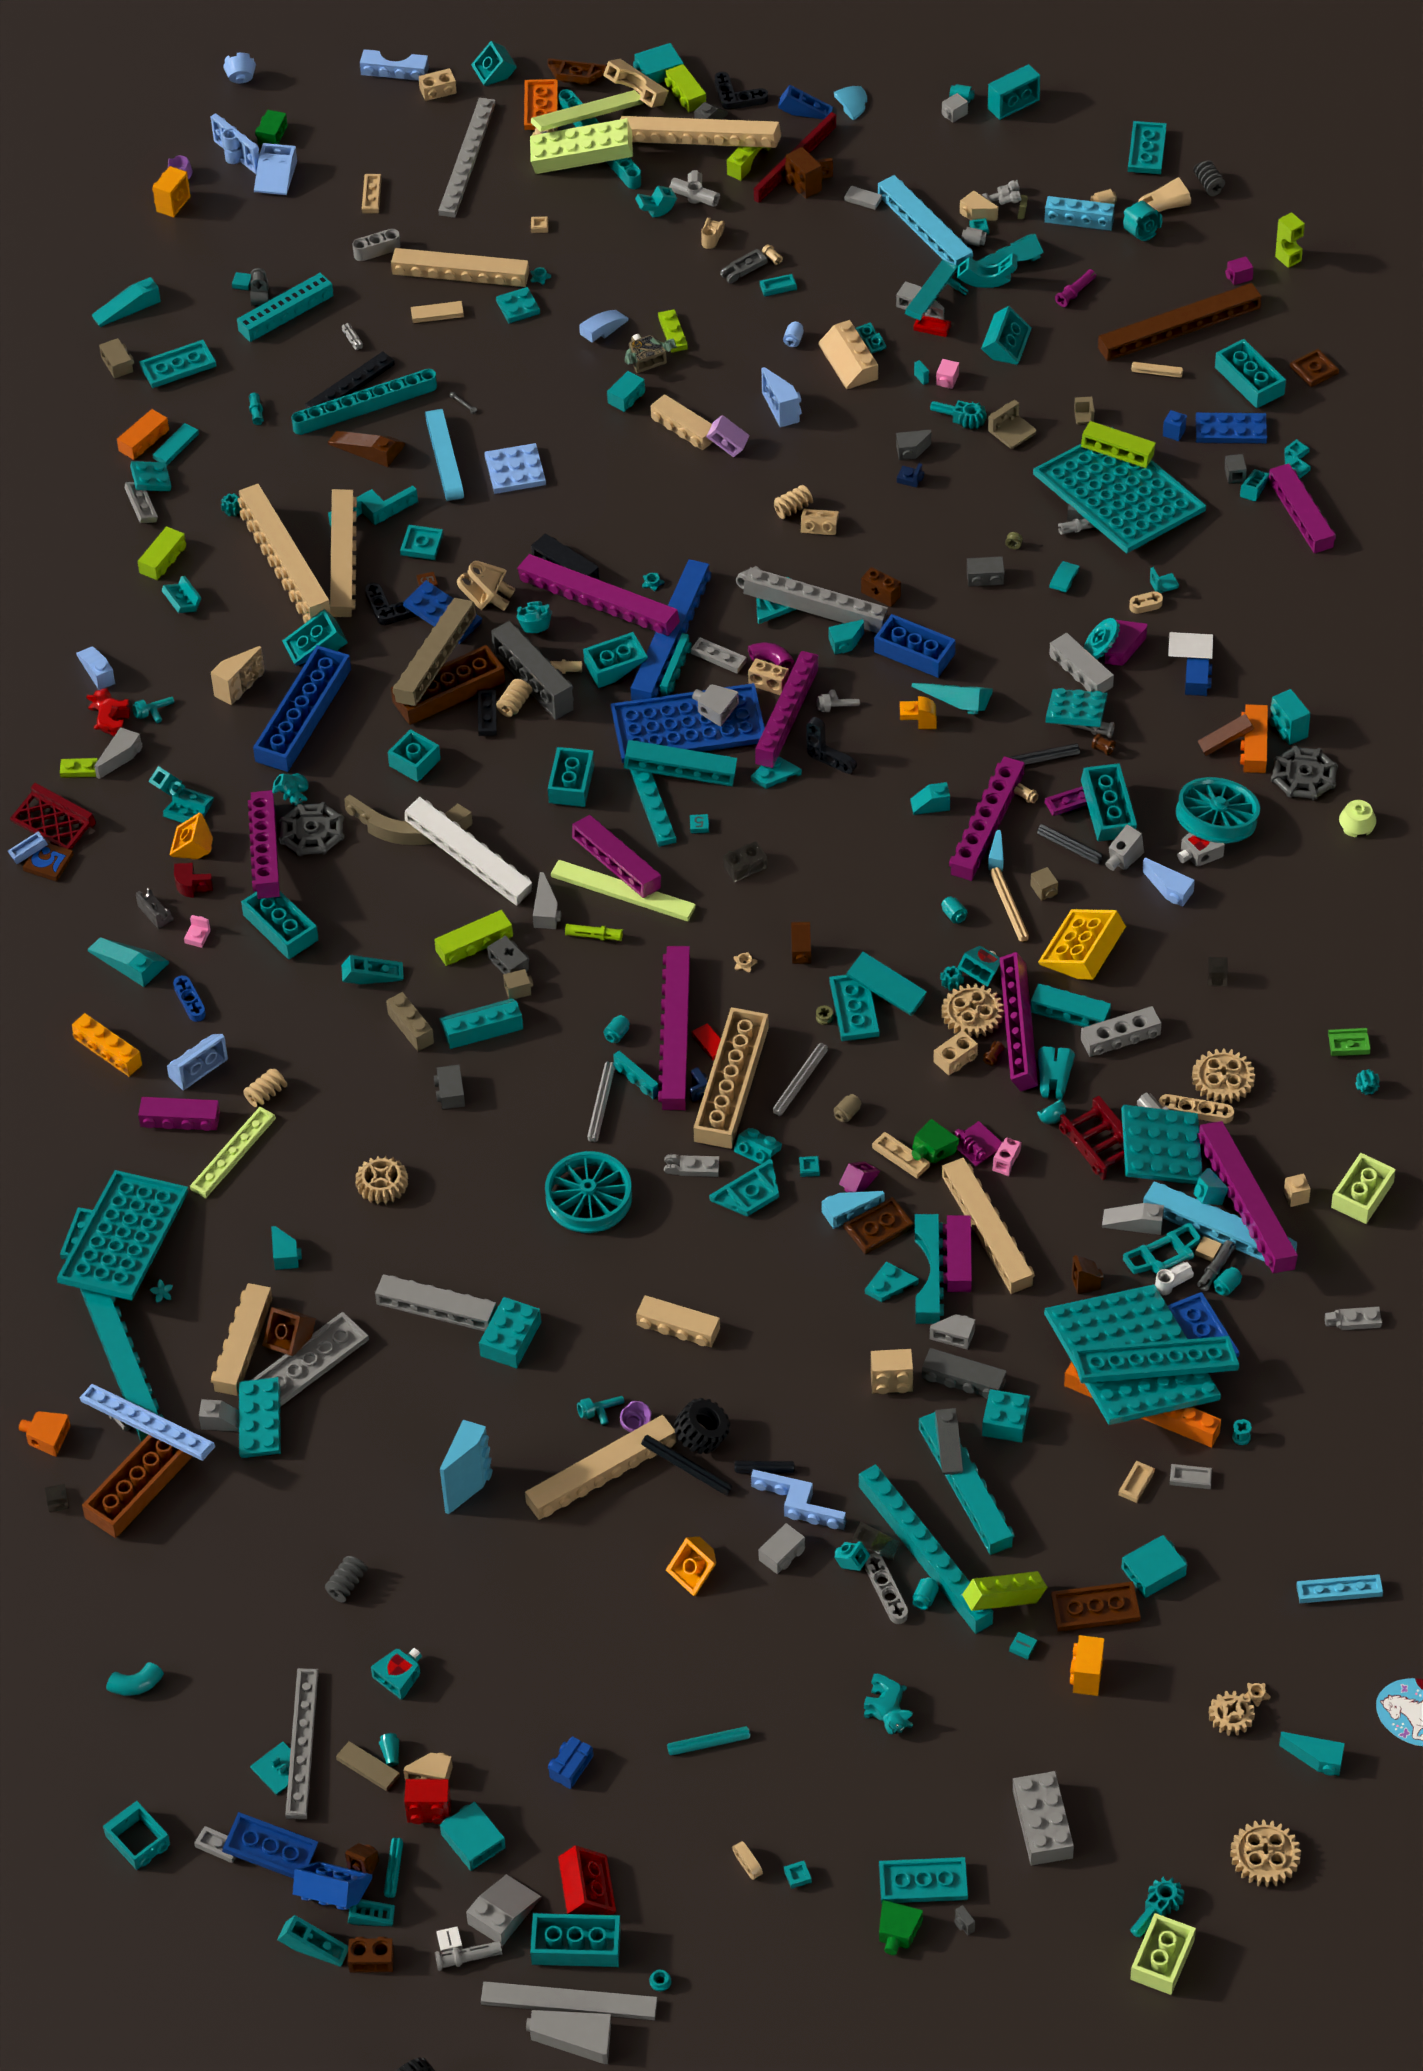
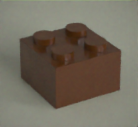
[785,147,822,198]

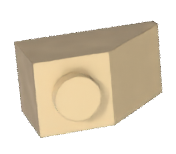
[960,191,998,221]
[404,1753,453,1781]

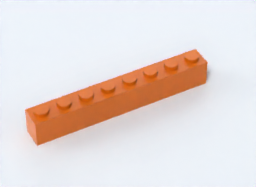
[1064,1361,1221,1448]

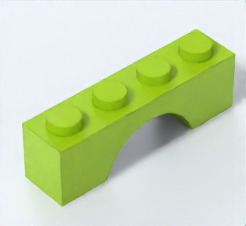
[727,146,771,181]

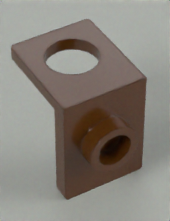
[817,158,833,178]

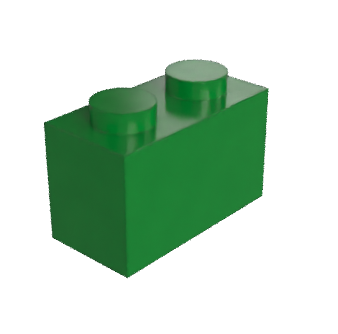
[255,110,288,145]

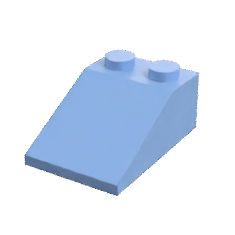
[761,367,802,427]

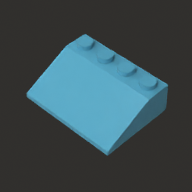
[440,1420,493,1514]

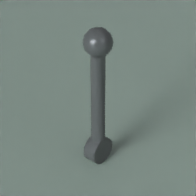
[450,392,477,414]

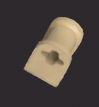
[701,218,725,249]

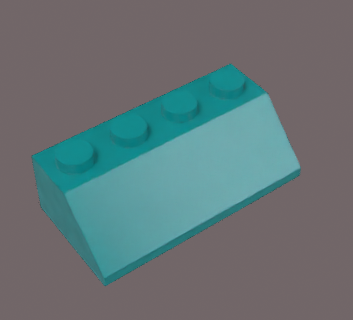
[439,998,523,1049]

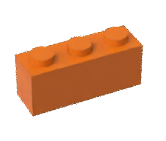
[117,409,169,460]

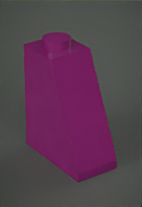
[1105,620,1147,666]

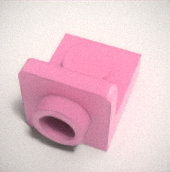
[184,915,211,948]

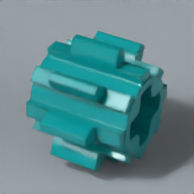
[221,493,241,516]
[940,966,964,991]
[1355,1069,1380,1095]

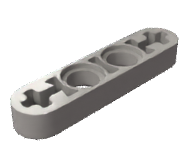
[865,1553,908,1624]

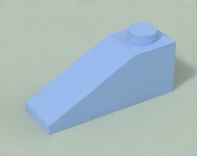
[76,646,115,690]
[1143,858,1195,907]

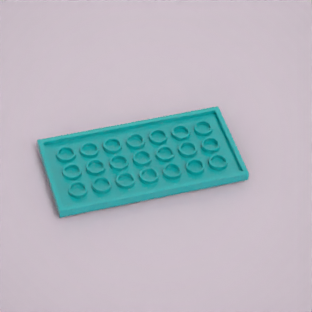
[57,1170,188,1300]

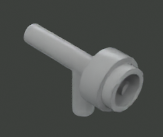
[816,690,860,712]

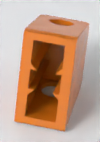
[19,1411,71,1457]

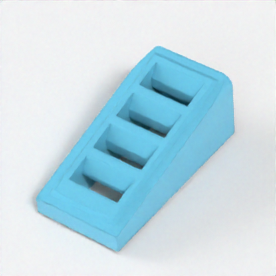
[988,830,1004,872]

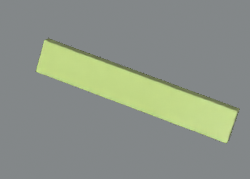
[190,1107,276,1198]

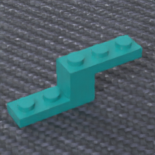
[328,485,418,526]

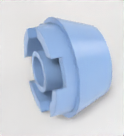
[223,53,256,84]

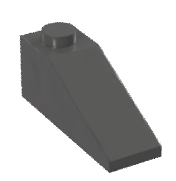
[935,1408,963,1475]

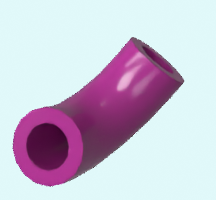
[748,642,795,670]

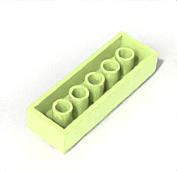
[530,118,633,174]

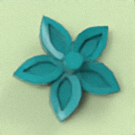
[150,1279,173,1303]

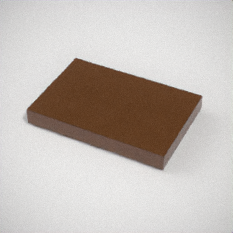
[843,1197,915,1254]

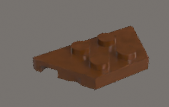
[548,58,607,84]

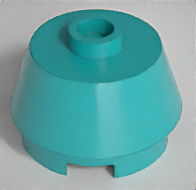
[516,601,552,633]

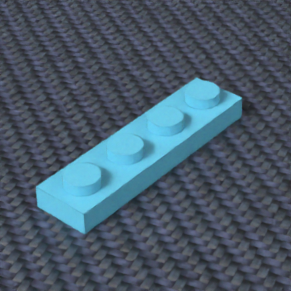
[1296,1574,1383,1603]

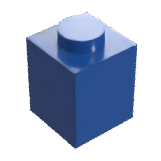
[1163,410,1187,441]

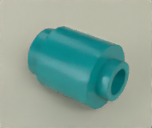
[949,84,975,103]
[941,896,968,924]
[603,1015,630,1043]
[1214,1267,1242,1296]
[913,1577,939,1610]

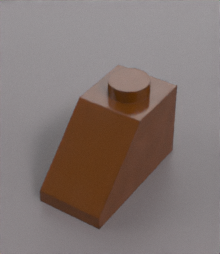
[791,922,811,964]
[1072,1255,1103,1294]
[345,1843,379,1874]

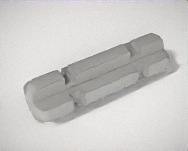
[342,323,363,350]

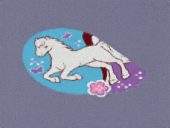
[1376,1678,1423,1746]

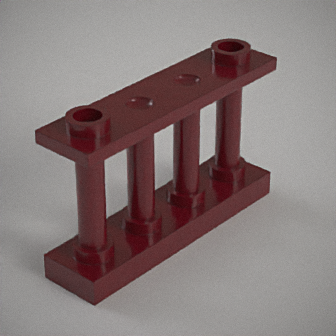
[1059,1096,1125,1180]

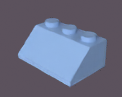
[167,1034,228,1091]

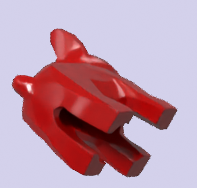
[86,688,131,736]

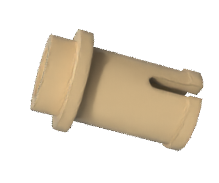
[762,244,783,265]
[1014,783,1038,803]

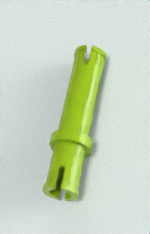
[565,923,623,941]

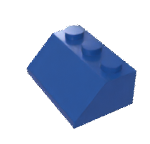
[293,1861,372,1910]

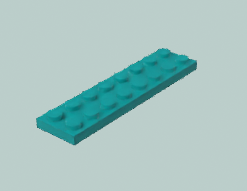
[1072,1336,1239,1383]

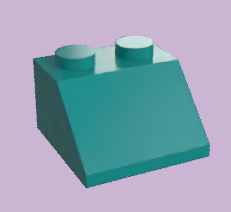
[471,41,517,86]

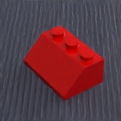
[558,1845,616,1915]

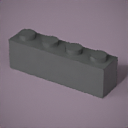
[922,1348,1006,1399]

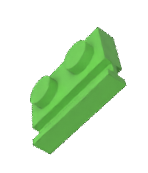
[1328,1028,1370,1056]

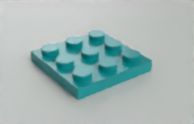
[1046,688,1107,727]

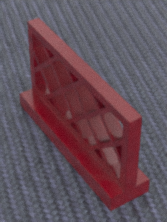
[10,783,96,850]

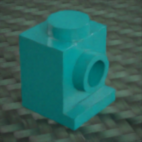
[834,1541,870,1571]

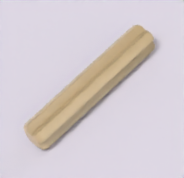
[1131,362,1183,378]

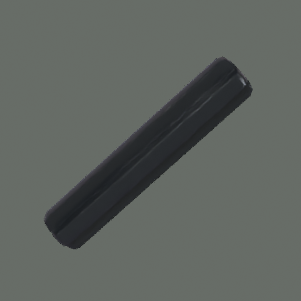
[734,1461,795,1473]

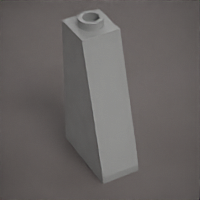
[526,2010,611,2064]

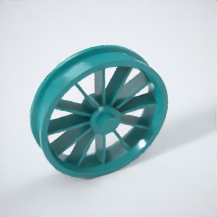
[1176,777,1260,843]
[545,1151,632,1233]

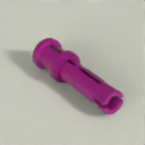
[1055,269,1096,307]

